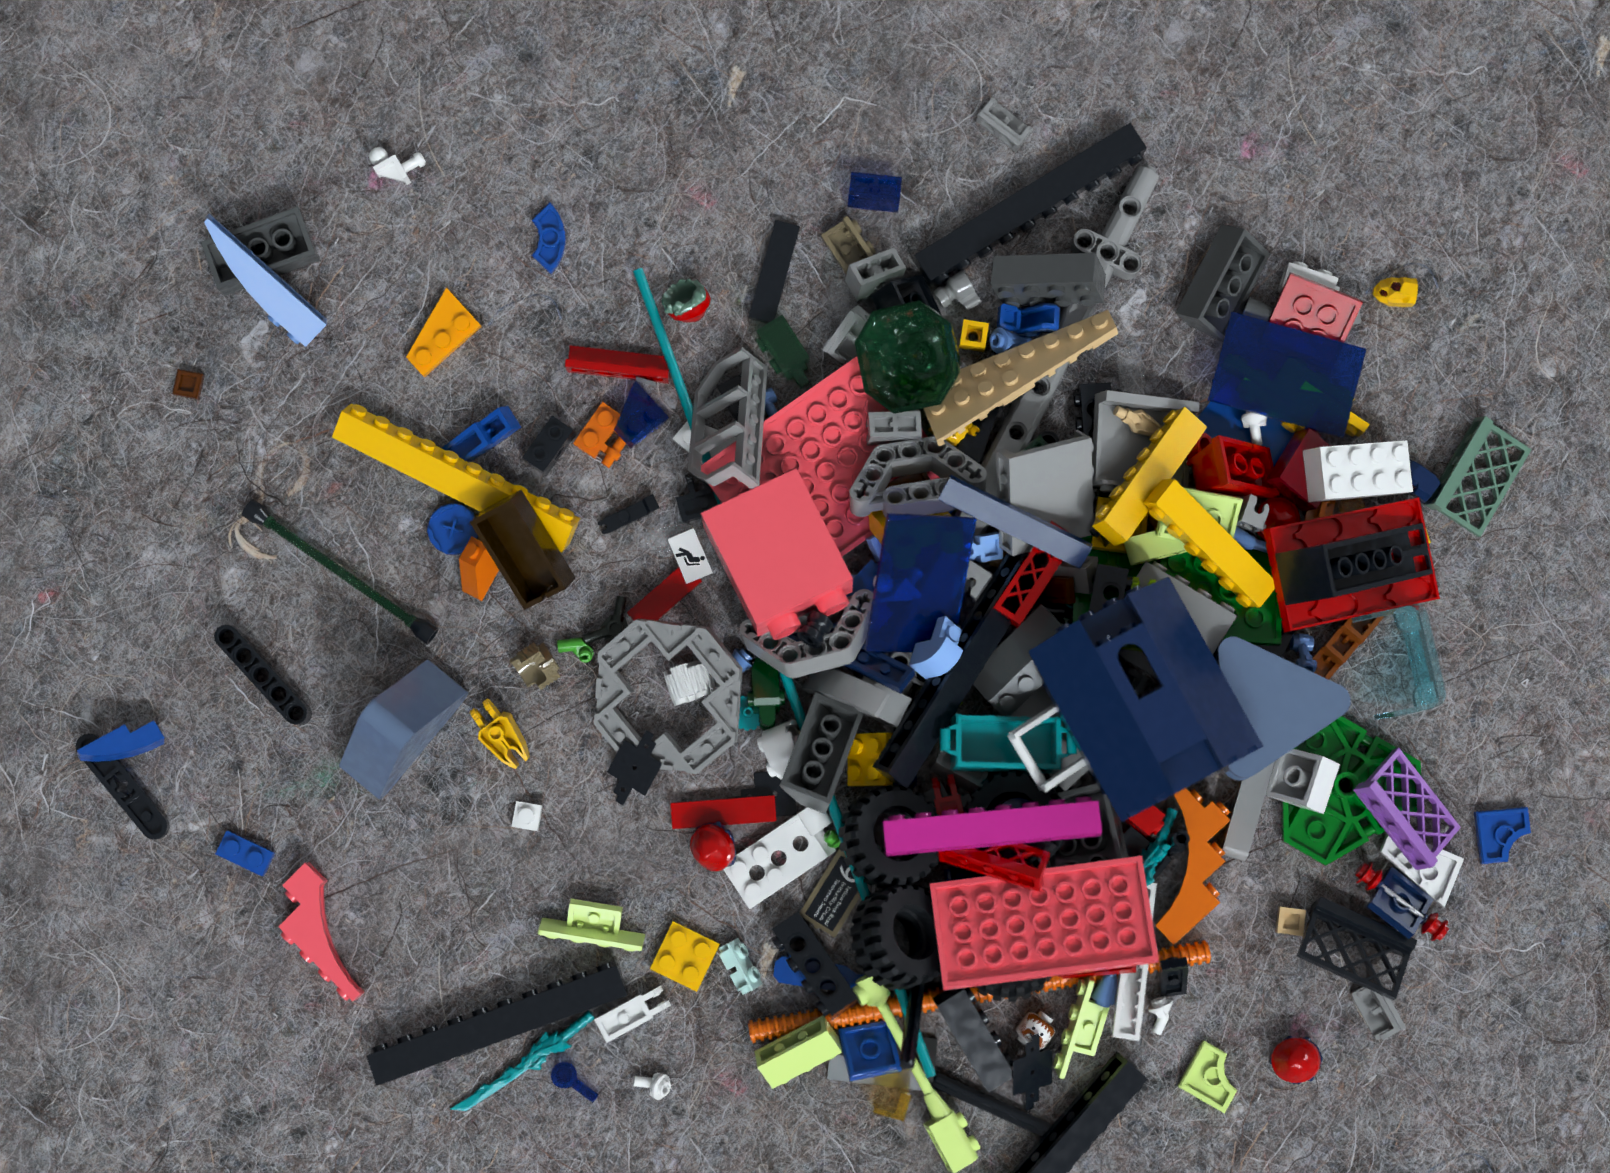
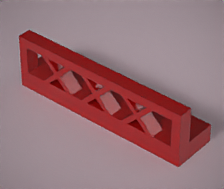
[565,345,670,384]
[993,521,1070,628]
[938,844,1050,892]

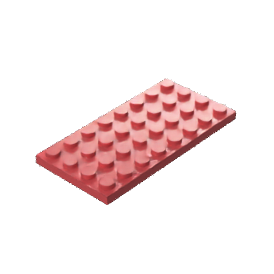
[930,856,1159,990]

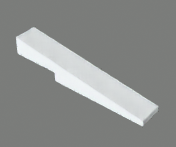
[1112,883,1157,1041]

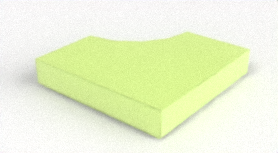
[1177,1040,1237,1114]

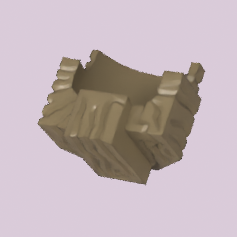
[509,642,560,690]

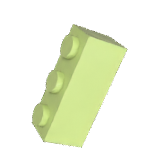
[754,1016,842,1089]

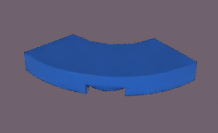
[532,202,566,274]

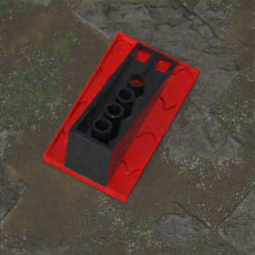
[1263,497,1440,632]

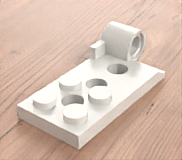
[723,807,836,909]

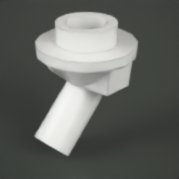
[1241,409,1267,445]
[1148,996,1173,1035]
[633,1073,671,1100]

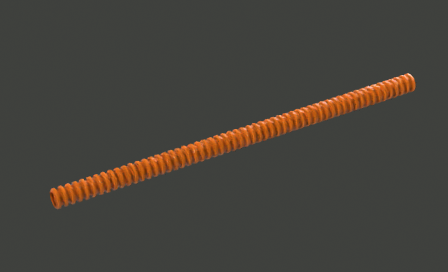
[748,940,1211,1044]

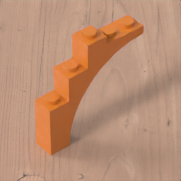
[1155,788,1231,945]

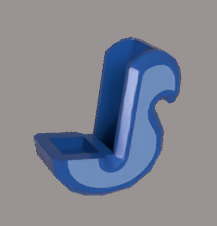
[997,303,1060,337]

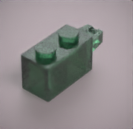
[755,315,810,389]

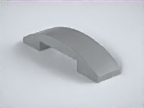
[802,669,890,718]

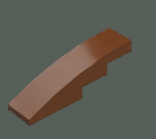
[1312,610,1389,680]

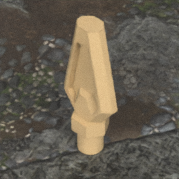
[1113,406,1163,437]

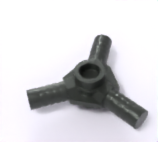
[583,596,628,644]

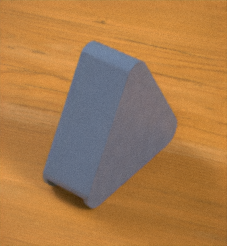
[1213,637,1351,781]
[339,659,468,800]

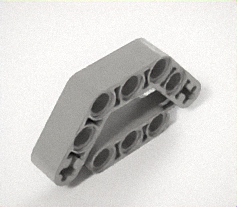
[849,436,987,520]
[739,589,879,678]

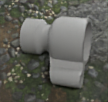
[933,270,981,311]

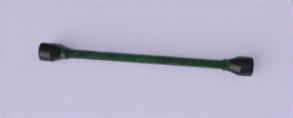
[242,499,439,645]

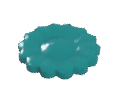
[739,696,759,731]

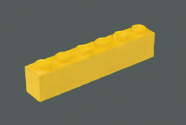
[1092,407,1207,546]
[1143,479,1275,608]

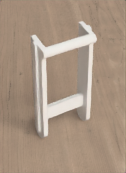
[1007,704,1086,793]

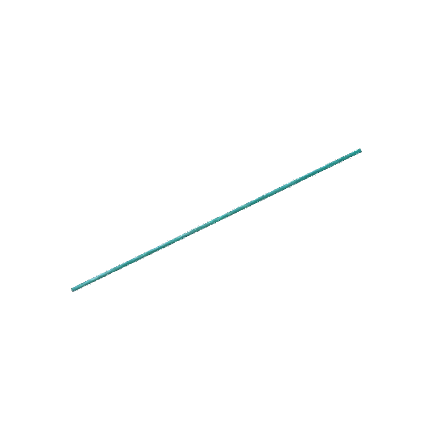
[633,268,936,1078]

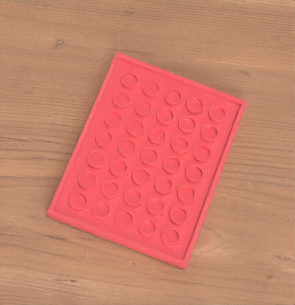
[701,349,940,557]

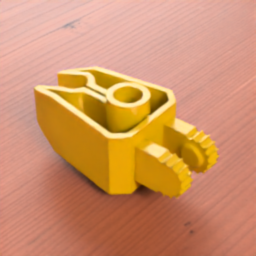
[470,699,530,769]

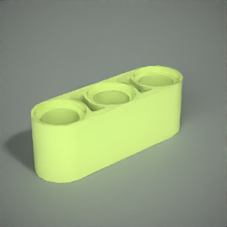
[1124,531,1187,566]

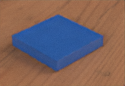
[838,1021,902,1081]

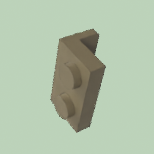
[821,215,876,275]

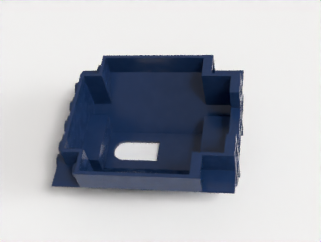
[1028,577,1263,822]

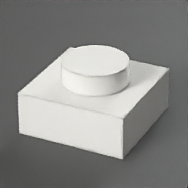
[511,801,543,831]

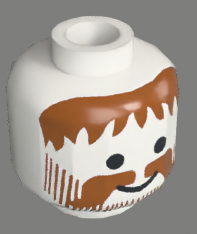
[1016,1011,1055,1051]

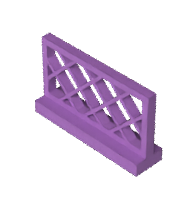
[1353,748,1461,870]

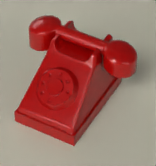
[1186,432,1279,499]

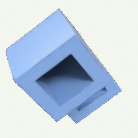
[909,616,963,679]

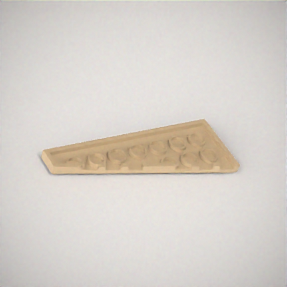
[915,310,1118,446]

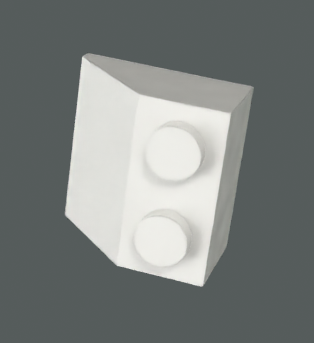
[1265,749,1340,814]

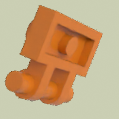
[573,402,638,468]

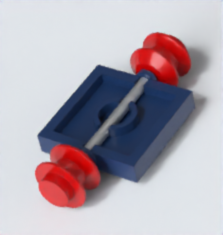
[1354,862,1449,941]

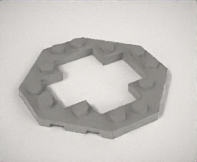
[594,618,742,774]

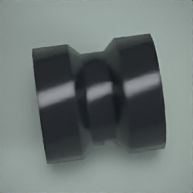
[797,611,833,648]

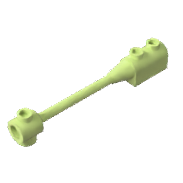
[852,974,980,1173]

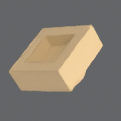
[1275,906,1306,936]

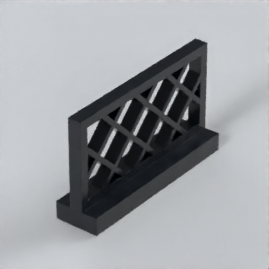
[1296,896,1417,1001]

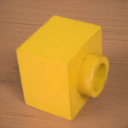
[959,319,989,352]

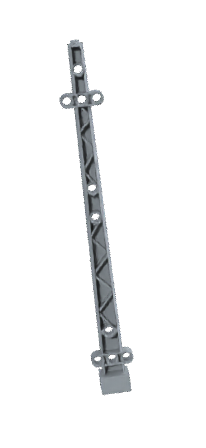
[849,164,1159,730]

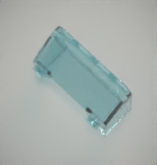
[1352,605,1446,720]

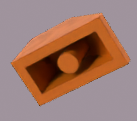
[459,536,499,601]

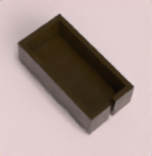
[470,490,576,610]

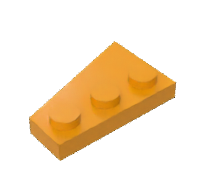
[406,288,482,378]

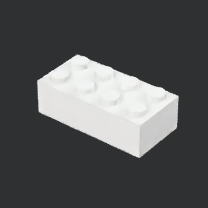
[1303,440,1413,502]

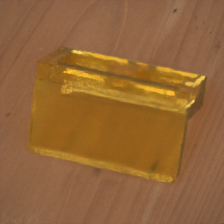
[871,1088,911,1122]

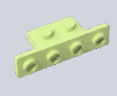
[538,899,645,951]
[1053,976,1110,1079]

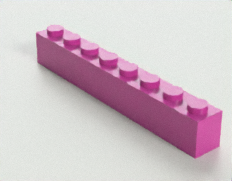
[883,797,1102,856]

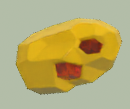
[1372,277,1418,307]

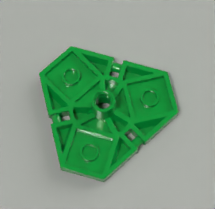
[1281,716,1421,866]

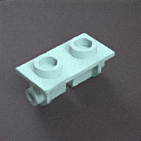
[718,938,763,995]

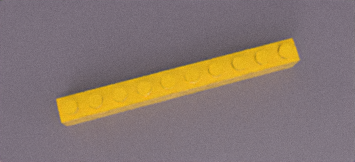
[332,403,581,553]

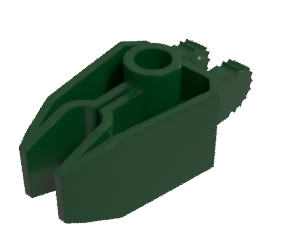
[747,658,785,730]

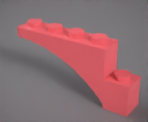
[278,862,364,1001]

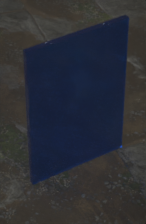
[1208,312,1366,438]
[864,513,977,652]

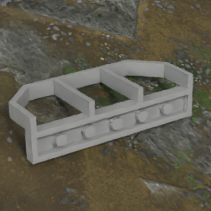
[688,347,768,489]

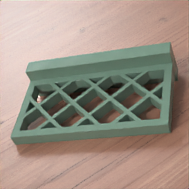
[1424,416,1532,537]

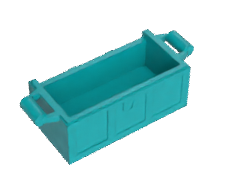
[940,714,1077,774]

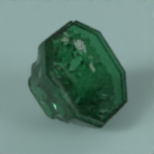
[854,301,961,414]

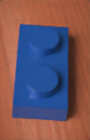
[215,830,275,876]

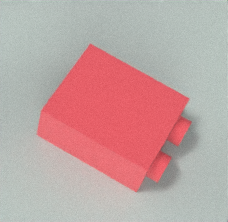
[701,468,853,640]

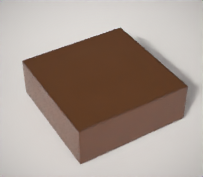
[172,369,205,400]

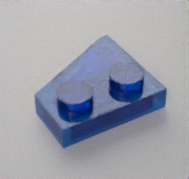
[614,382,669,448]

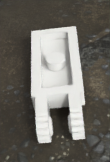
[594,986,671,1043]

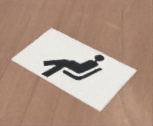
[668,528,713,584]

